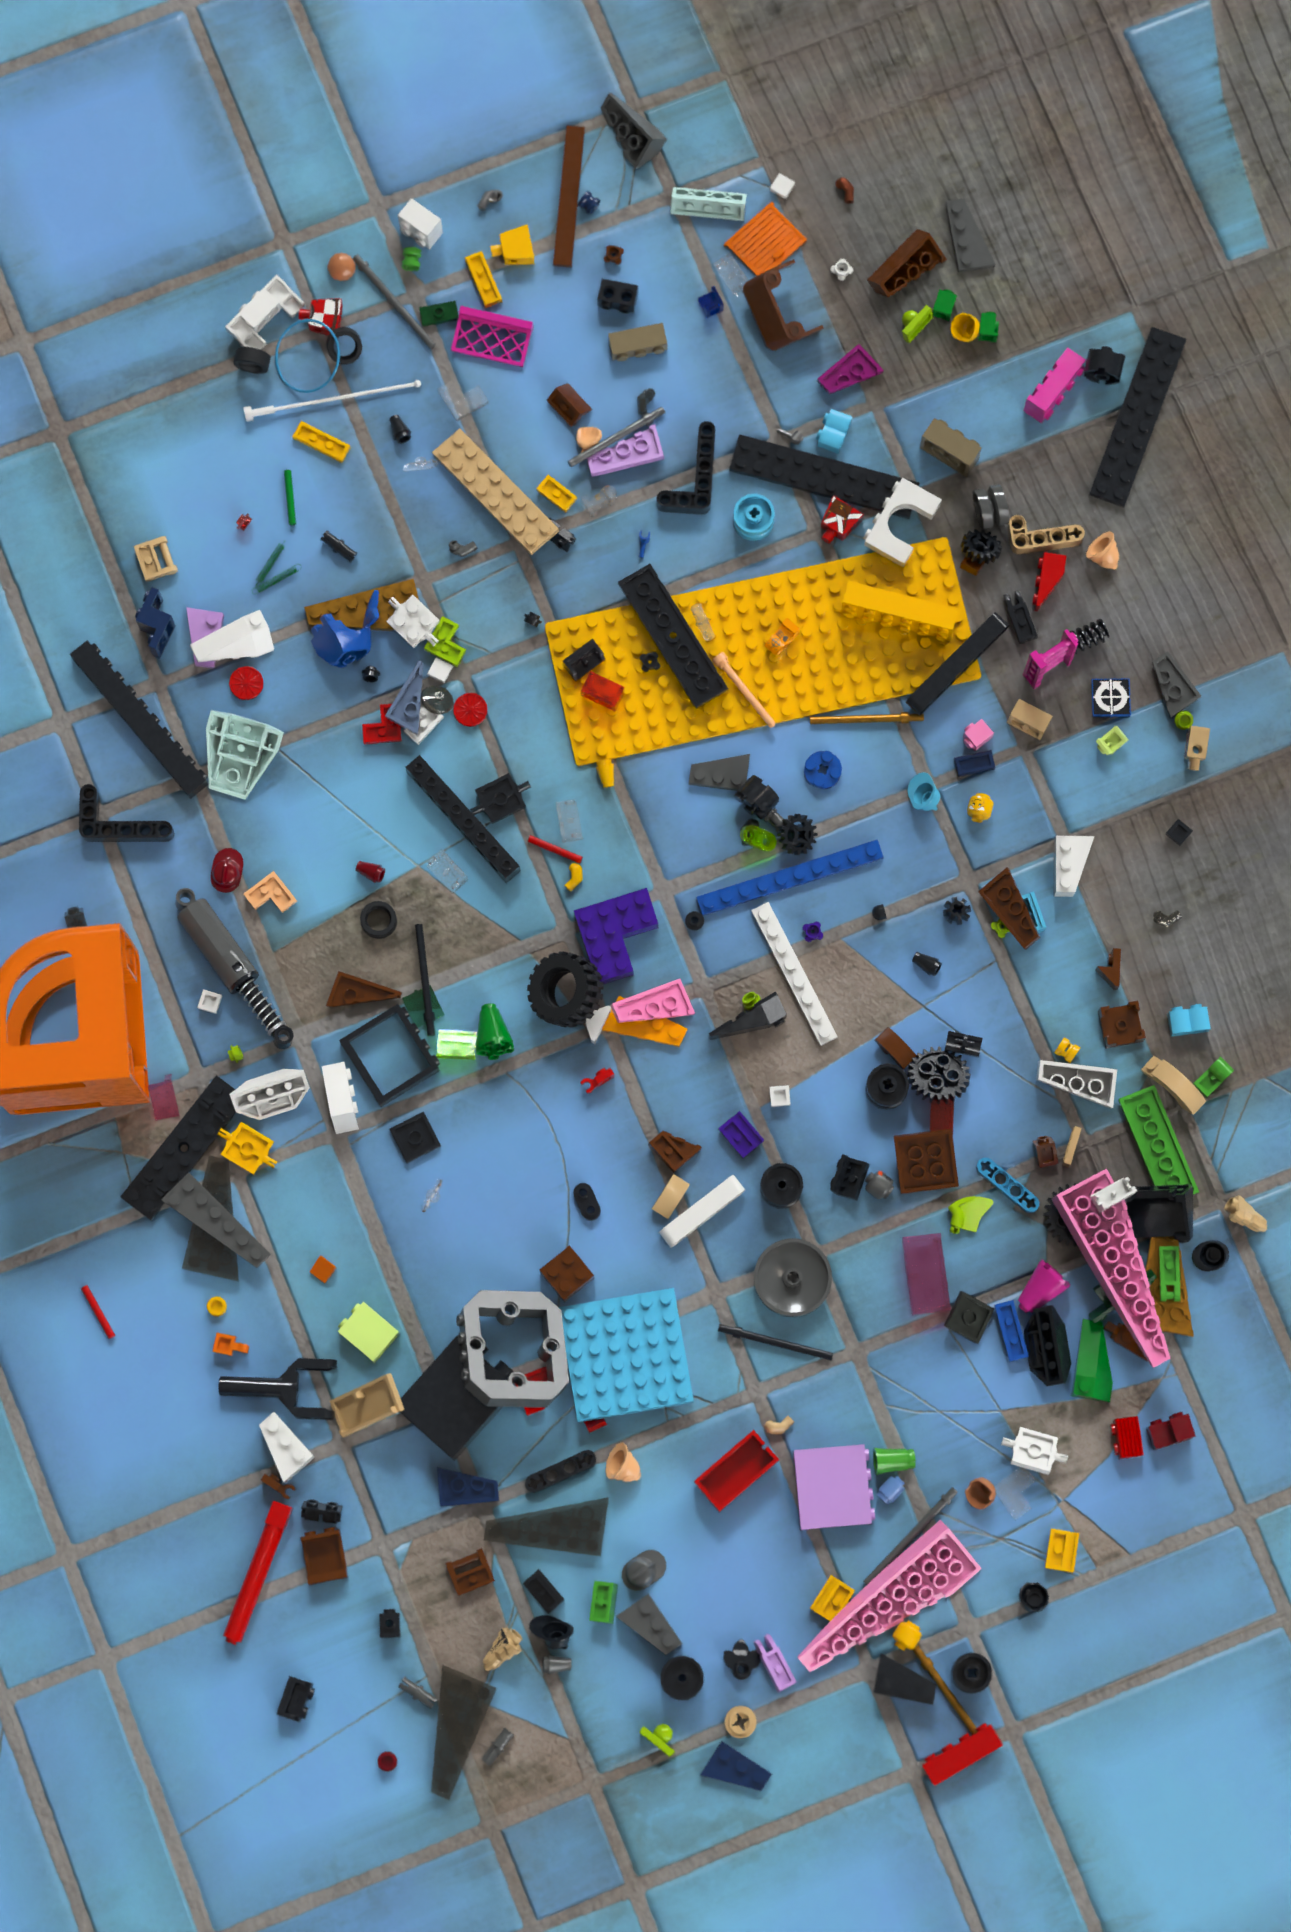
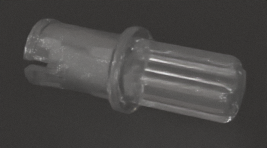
[690,603,715,641]

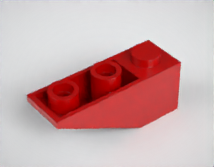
[1032,552,1067,611]

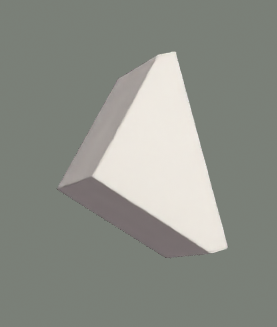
[585,1006,612,1044]

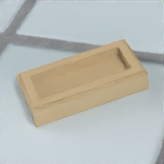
[1062,1126,1082,1167]

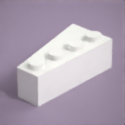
[1036,1060,1117,1109]

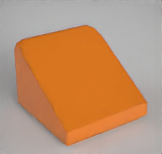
[310,1255,337,1283]

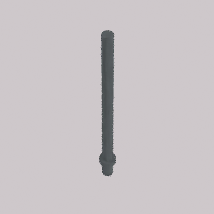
[353,254,436,349]
[863,1487,958,1585]

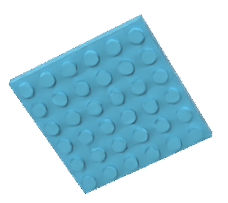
[559,1288,694,1422]

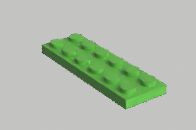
[1118,1085,1199,1195]

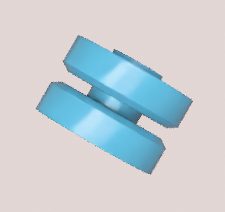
[733,494,775,541]

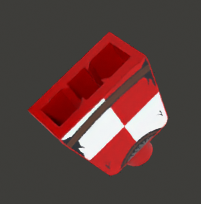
[299,298,343,338]

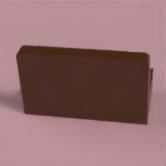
[546,383,592,427]

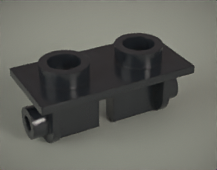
[549,518,576,552]
[301,1499,343,1524]

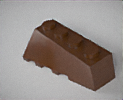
[867,229,947,297]

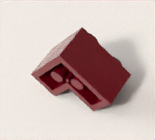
[1146,1412,1196,1451]

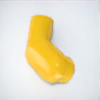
[564,863,583,892]

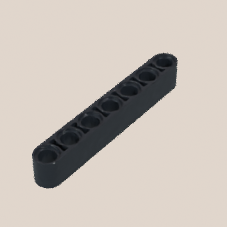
[905,612,1009,716]

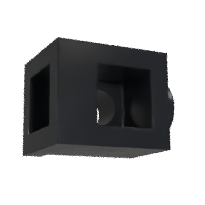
[379,1609,401,1638]

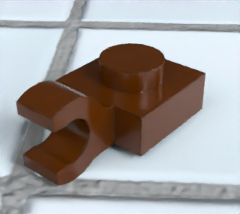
[261,1473,296,1500]

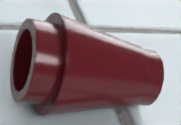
[355,861,385,883]

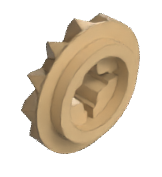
[725,1706,757,1738]

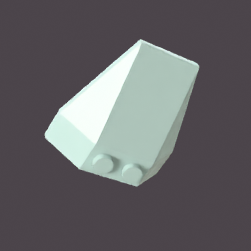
[206,710,284,799]

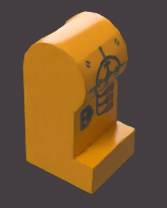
[765,618,800,656]

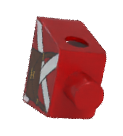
[821,496,864,544]

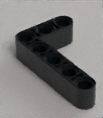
[656,421,715,514]
[79,784,175,842]

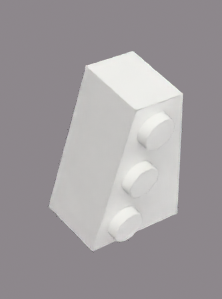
[322,1062,359,1134]

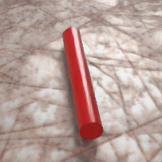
[528,835,583,864]
[81,1285,116,1339]

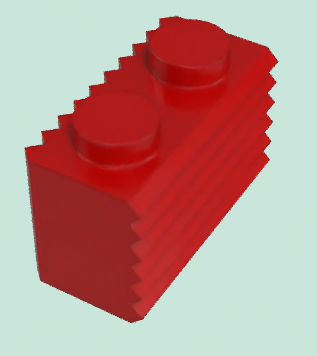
[1110,1416,1144,1459]

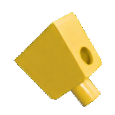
[490,224,535,265]

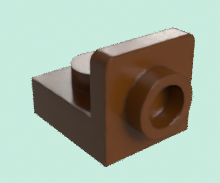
[1032,1136,1059,1168]

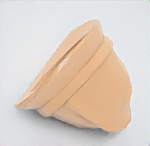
[1086,531,1119,570]
[606,1442,641,1482]

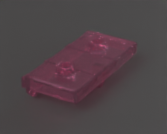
[902,1233,951,1315]

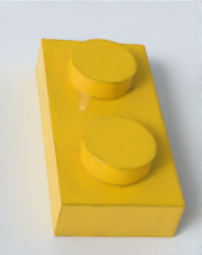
[536,475,577,513]

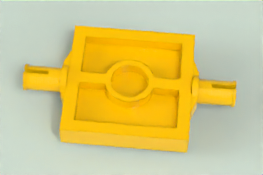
[217,1122,277,1175]

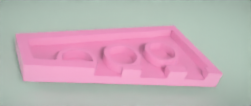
[610,979,695,1023]

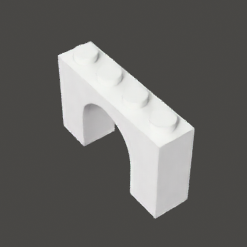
[863,477,942,568]

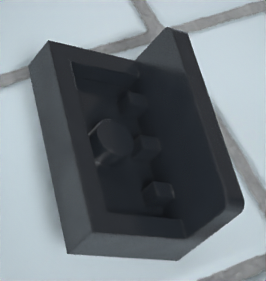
[830,1154,870,1201]

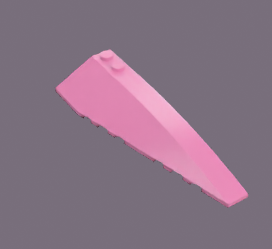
[1052,1169,1171,1368]
[797,1520,982,1672]

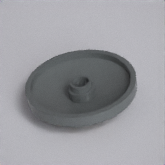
[754,1238,832,1317]

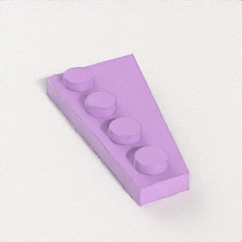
[587,424,664,477]

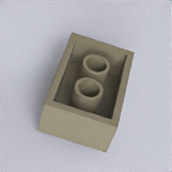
[920,418,982,477]

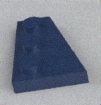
[437,1467,499,1507]
[700,1741,772,1791]

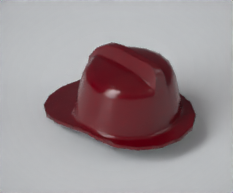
[211,848,243,893]

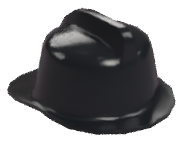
[529,1615,574,1649]

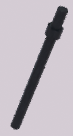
[415,924,435,1037]
[718,1324,833,1360]

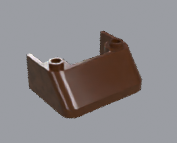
[742,259,823,351]

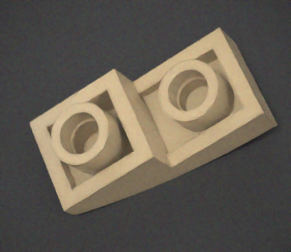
[652,1174,690,1219]

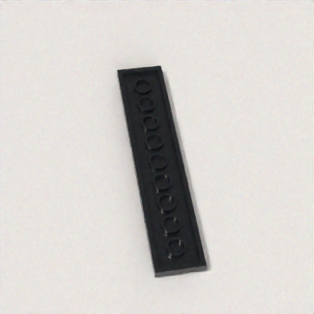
[1089,327,1187,508]
[729,434,919,519]

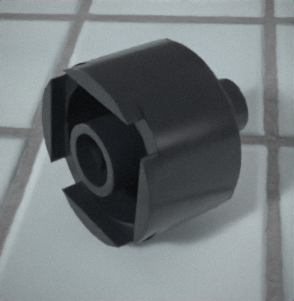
[1084,346,1126,385]
[734,775,779,820]
[951,1653,992,1694]

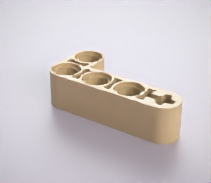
[1008,515,1085,554]

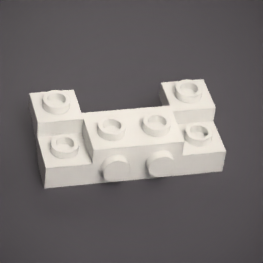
[225,275,305,350]

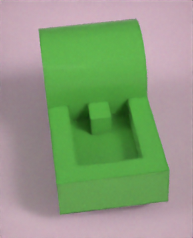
[1193,1057,1234,1098]

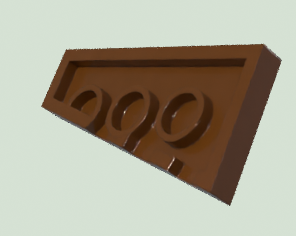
[978,867,1041,950]

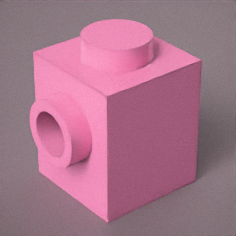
[963,719,994,751]

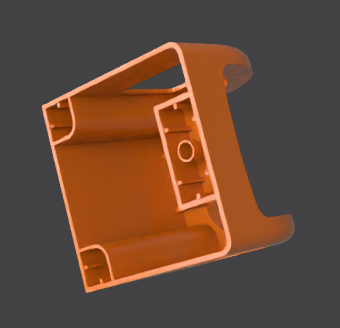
[0,923,150,1115]

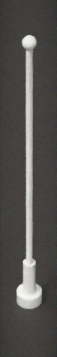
[244,380,421,422]

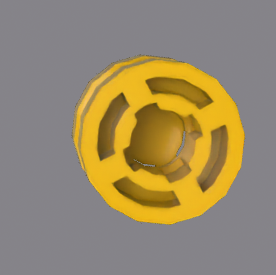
[1054,1037,1081,1063]

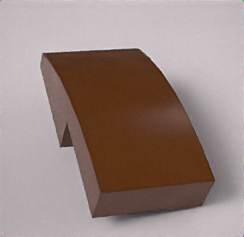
[875,1027,916,1069]

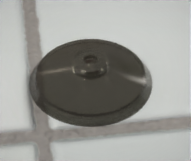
[421,686,454,714]

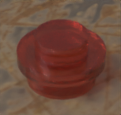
[236,513,252,531]

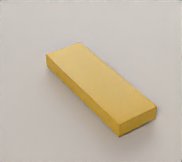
[465,251,502,308]
[292,421,351,463]

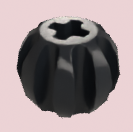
[943,897,971,925]

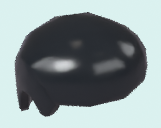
[1018,1582,1049,1612]

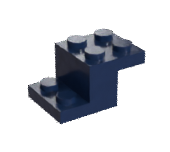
[135,587,176,659]

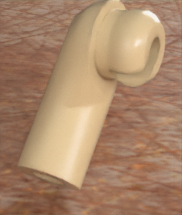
[764,1415,794,1435]

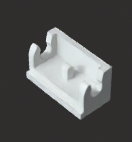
[1090,1177,1137,1213]

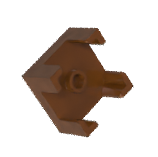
[1098,1001,1146,1049]

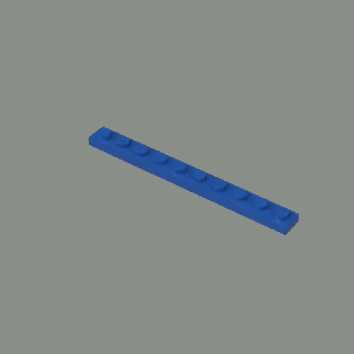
[696,839,884,916]

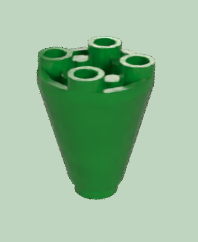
[475,1003,514,1060]

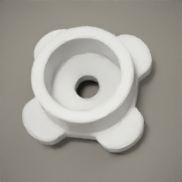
[831,259,853,281]

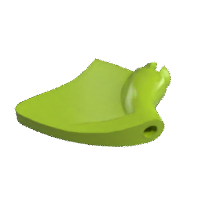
[947,1196,993,1234]

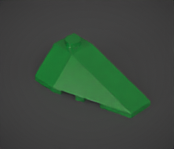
[1071,1319,1113,1403]

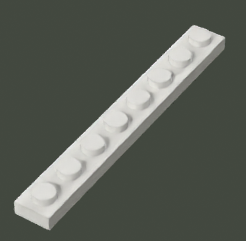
[751,902,838,1046]

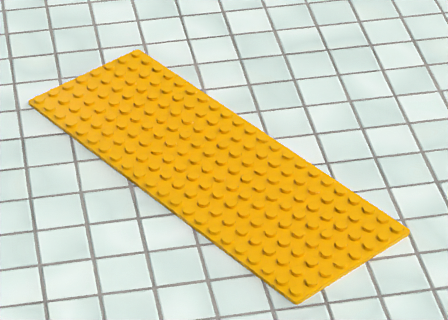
[545,537,981,766]

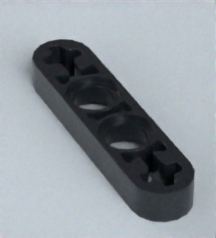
[525,1450,596,1493]

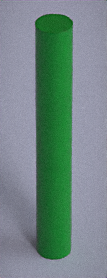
[284,470,296,526]

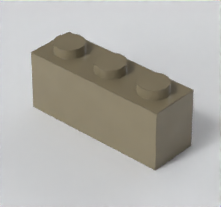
[608,323,667,361]

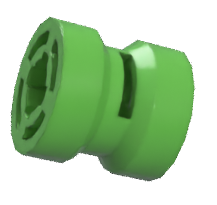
[402,247,421,271]

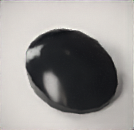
[1192,1240,1229,1272]

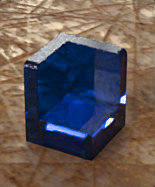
[698,286,724,318]

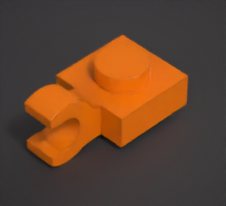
[212,1333,249,1356]

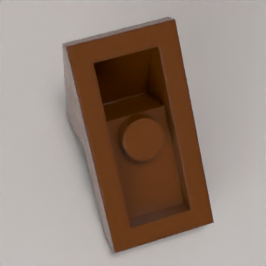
[1095,948,1121,990]

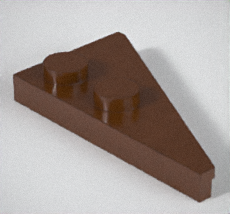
[326,971,402,1008]

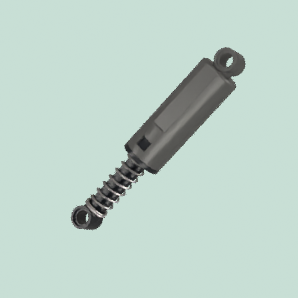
[175,888,294,1049]

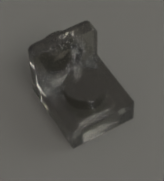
[64,906,87,928]

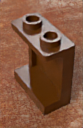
[300,1527,349,1585]

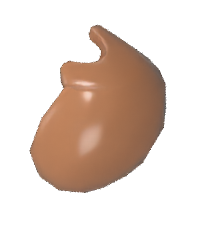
[327,253,356,281]
[965,1477,996,1509]

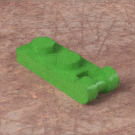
[1158,1246,1180,1301]

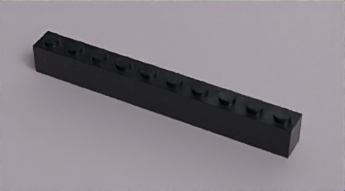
[70,640,208,799]

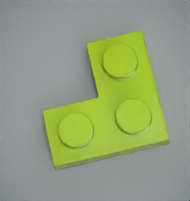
[424,616,466,667]

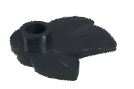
[723,1639,761,1680]

